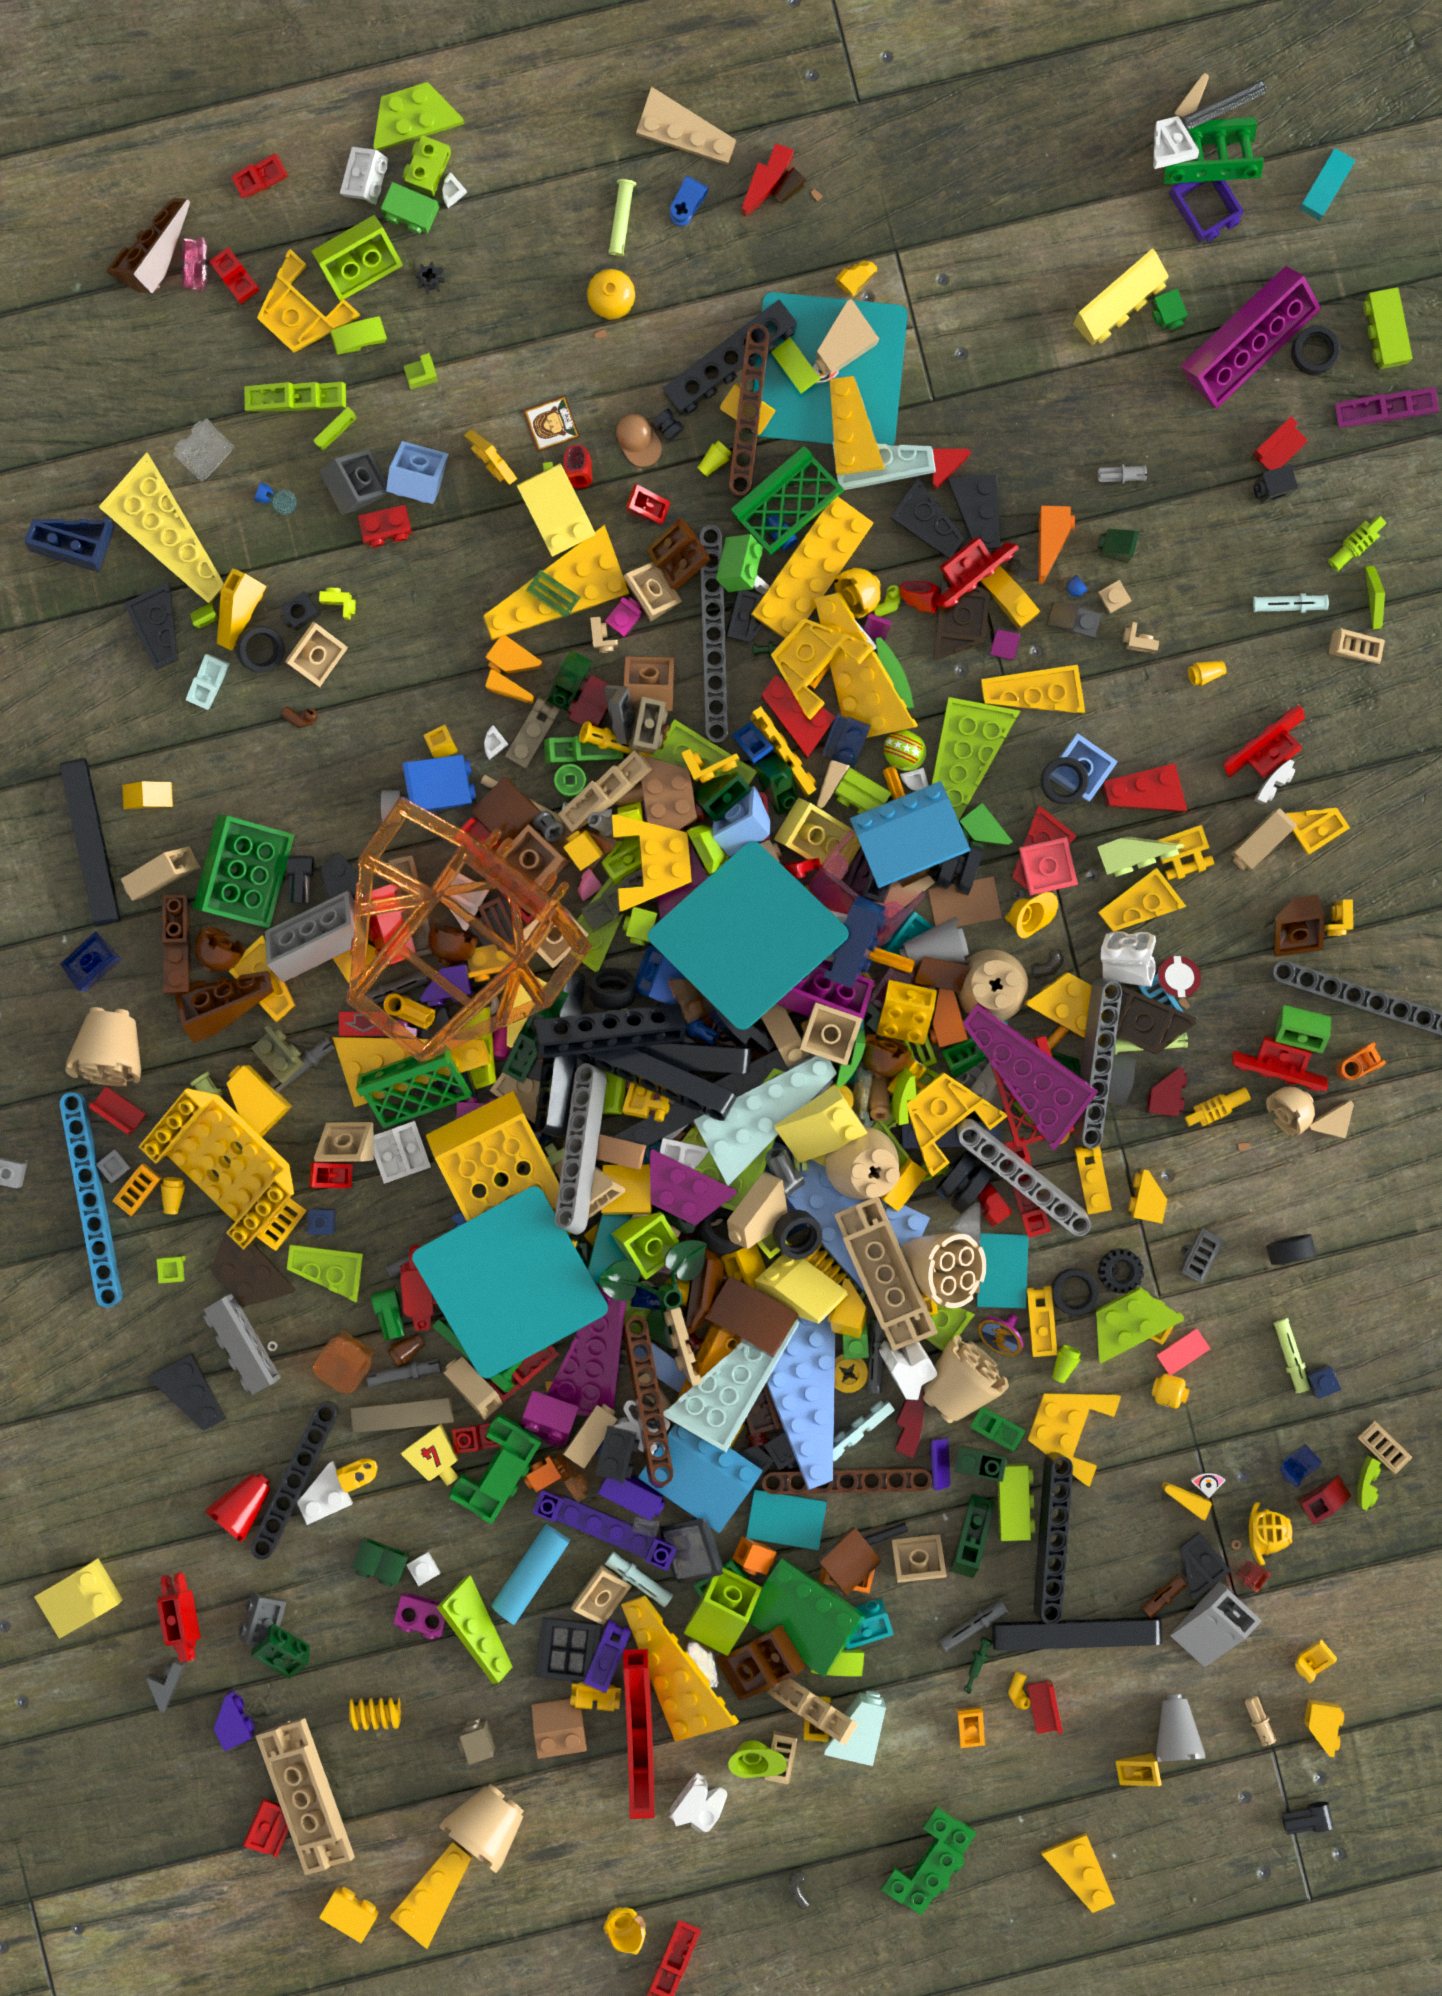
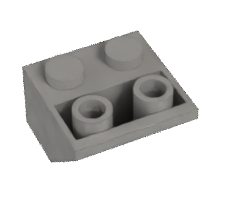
[954,1049,1012,1110]

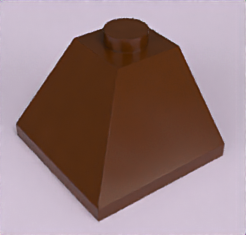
[1274,895,1325,957]

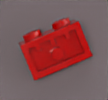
[358,505,413,548]

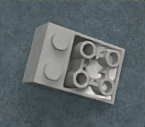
[1170,1581,1262,1667]

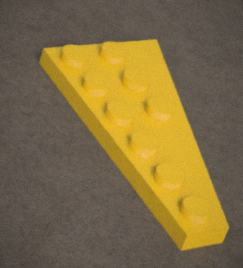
[332,1037,491,1107]

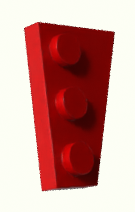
[1011,805,1077,891]

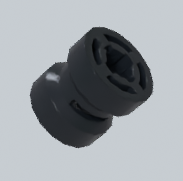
[651,408,685,443]

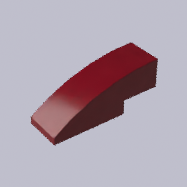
[894,1386,924,1458]

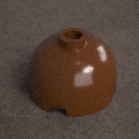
[428,923,478,966]
[195,927,246,973]
[861,1034,912,1079]

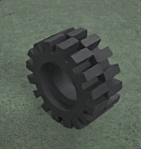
[1098,1248,1144,1294]

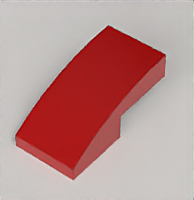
[231,153,288,199]
[209,247,260,304]

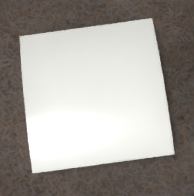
[374,1121,431,1184]

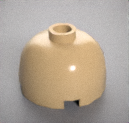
[1266,1086,1315,1136]

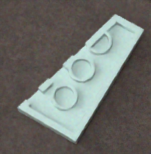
[832,442,936,490]
[833,1400,895,1461]

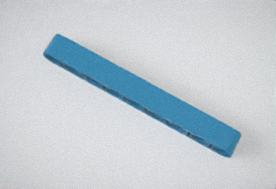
[60,1092,122,1308]

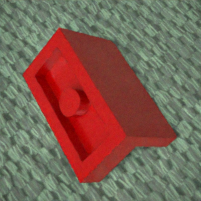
[1252,416,1307,471]
[88,1086,147,1135]
[1027,1680,1063,1734]

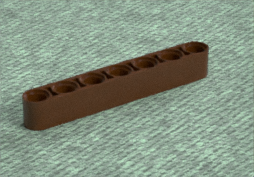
[729,324,770,495]
[623,1316,673,1488]
[762,1466,932,1495]

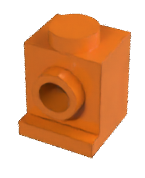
[523,1454,563,1492]

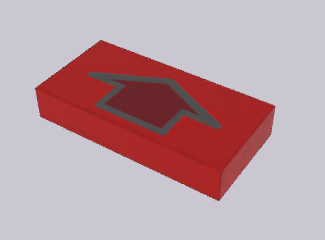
[339,1012,389,1036]

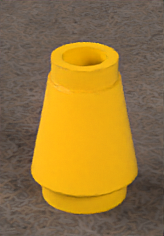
[1188,660,1226,686]
[161,1177,185,1214]

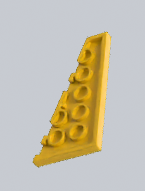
[483,525,629,640]
[815,592,918,738]
[621,1596,739,1742]

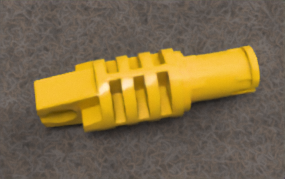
[1184,1087,1251,1127]

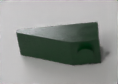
[950,1495,995,1578]

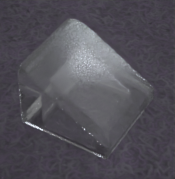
[632,1516,660,1537]

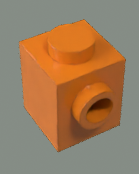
[732,1536,776,1575]

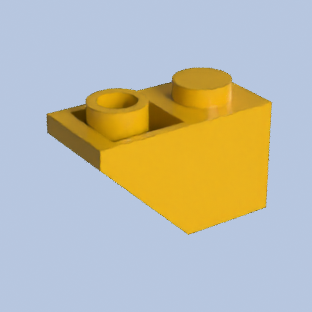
[1128,1169,1167,1224]
[828,1278,867,1339]
[1304,1699,1344,1757]

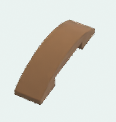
[562,1126,646,1170]

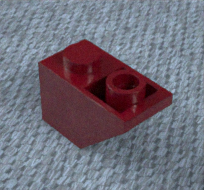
[1146,1067,1187,1117]
[1296,1475,1351,1525]

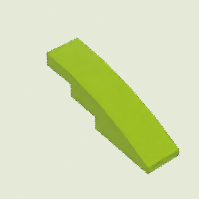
[244,382,346,412]

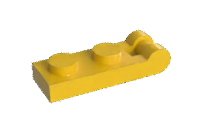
[1074,1146,1112,1215]
[1026,1286,1057,1357]

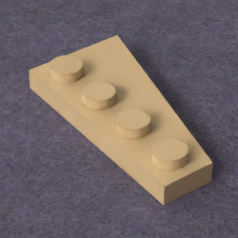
[636,87,736,166]

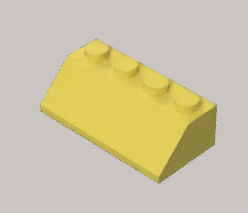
[1073,248,1169,345]

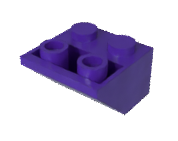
[421,965,474,1007]

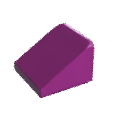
[863,614,892,641]
[990,629,1020,660]

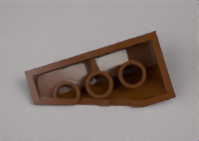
[106,198,190,294]
[175,971,274,1043]

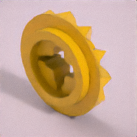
[834,1354,868,1393]

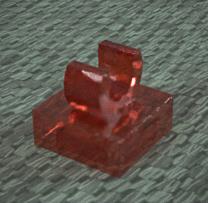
[1238,1561,1272,1593]

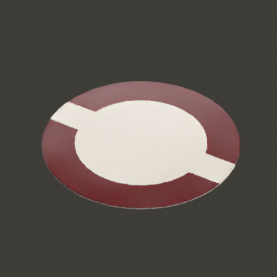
[1158,956,1201,997]

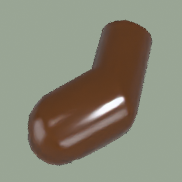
[280,706,317,728]

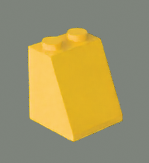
[227,1065,293,1137]

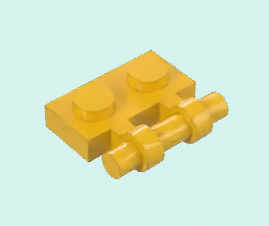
[1159,825,1214,880]
[622,1083,670,1122]

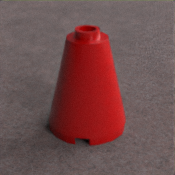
[204,1473,271,1543]

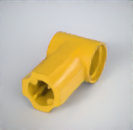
[384,993,435,1030]

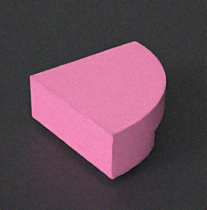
[577,869,603,901]

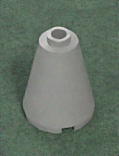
[899,917,969,967]
[1156,1694,1206,1762]

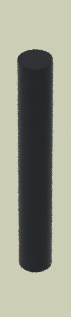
[863,1522,908,1545]

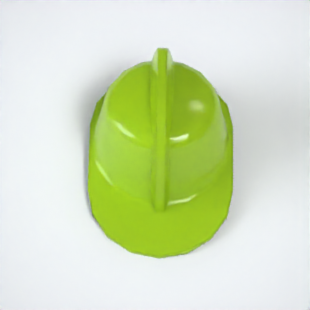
[728,1740,787,1778]

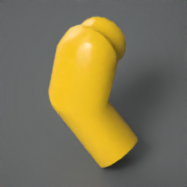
[1008,1672,1031,1710]

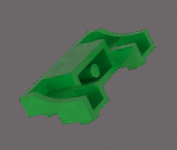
[449,1412,541,1524]
[880,1805,977,1915]

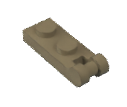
[505,698,560,769]

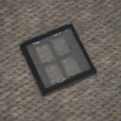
[660,1517,723,1583]
[535,1617,601,1682]

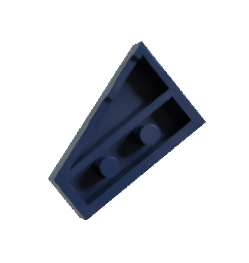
[24,519,115,572]
[823,896,887,988]

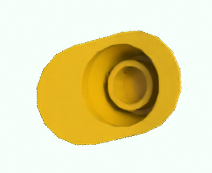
[1005,892,1058,938]

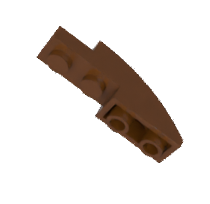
[162,894,191,995]

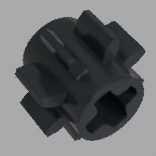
[414,262,445,294]

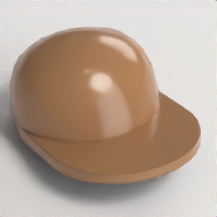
[616,414,662,467]

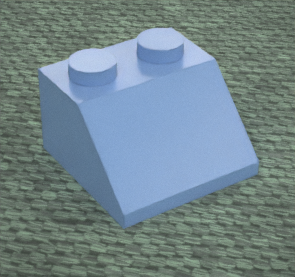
[386,441,449,504]
[1050,733,1118,802]
[712,786,770,857]

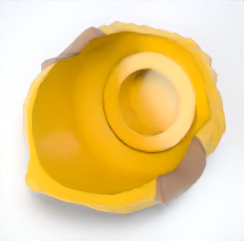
[603,1907,646,1955]

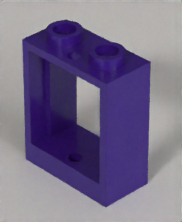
[1169,180,1244,243]
[598,1476,665,1521]

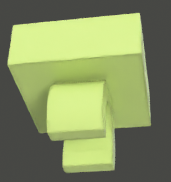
[545,1143,564,1173]

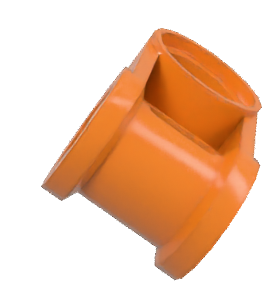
[1336,1041,1386,1080]

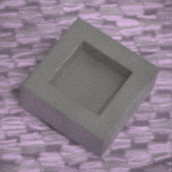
[96,1149,132,1184]

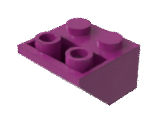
[520,1390,579,1447]

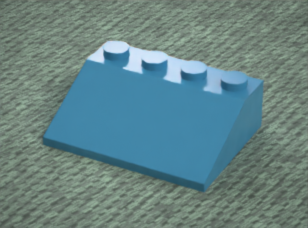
[850,781,971,888]
[637,1423,763,1533]

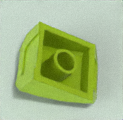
[687,825,731,876]

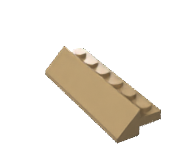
[834,1197,938,1351]
[256,1718,355,1875]

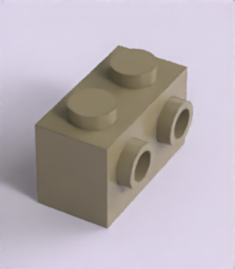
[628,697,667,754]
[457,1717,496,1765]

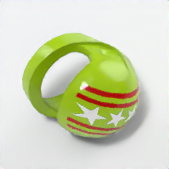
[883,729,926,771]

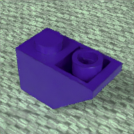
[214,1689,255,1751]

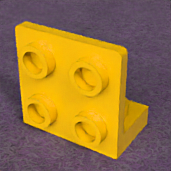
[681,749,740,783]
[467,942,519,983]
[877,980,937,1045]

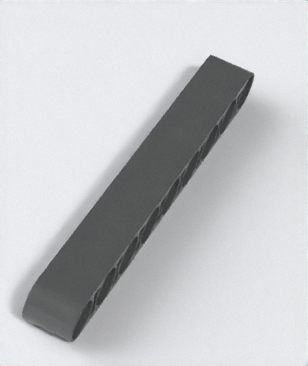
[700,525,728,745]
[1269,961,1442,1037]

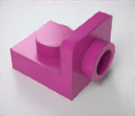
[605,597,642,637]

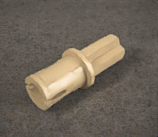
[1245,1696,1276,1746]

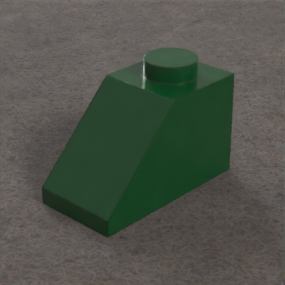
[1097,529,1140,563]
[693,772,752,822]

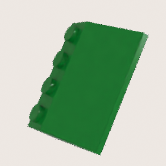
[193,814,295,929]
[748,1558,866,1677]

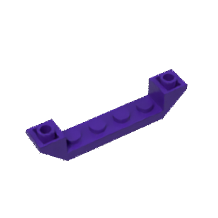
[532,1490,677,1571]

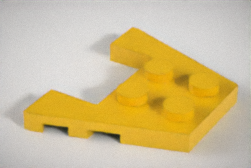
[257,249,360,353]
[771,618,874,720]
[611,815,692,912]
[907,1072,1007,1176]
[1027,1393,1121,1487]

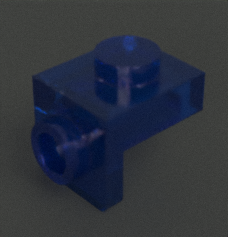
[631,1285,663,1310]
[1280,1444,1322,1488]

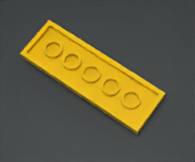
[750,497,873,639]

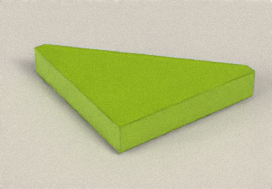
[1365,565,1385,629]

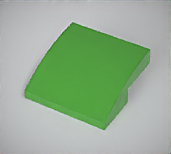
[835,1028,866,1088]

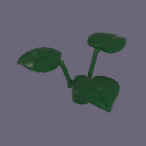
[599,1240,707,1349]

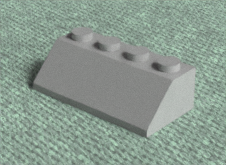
[265,891,367,982]
[203,1294,281,1395]

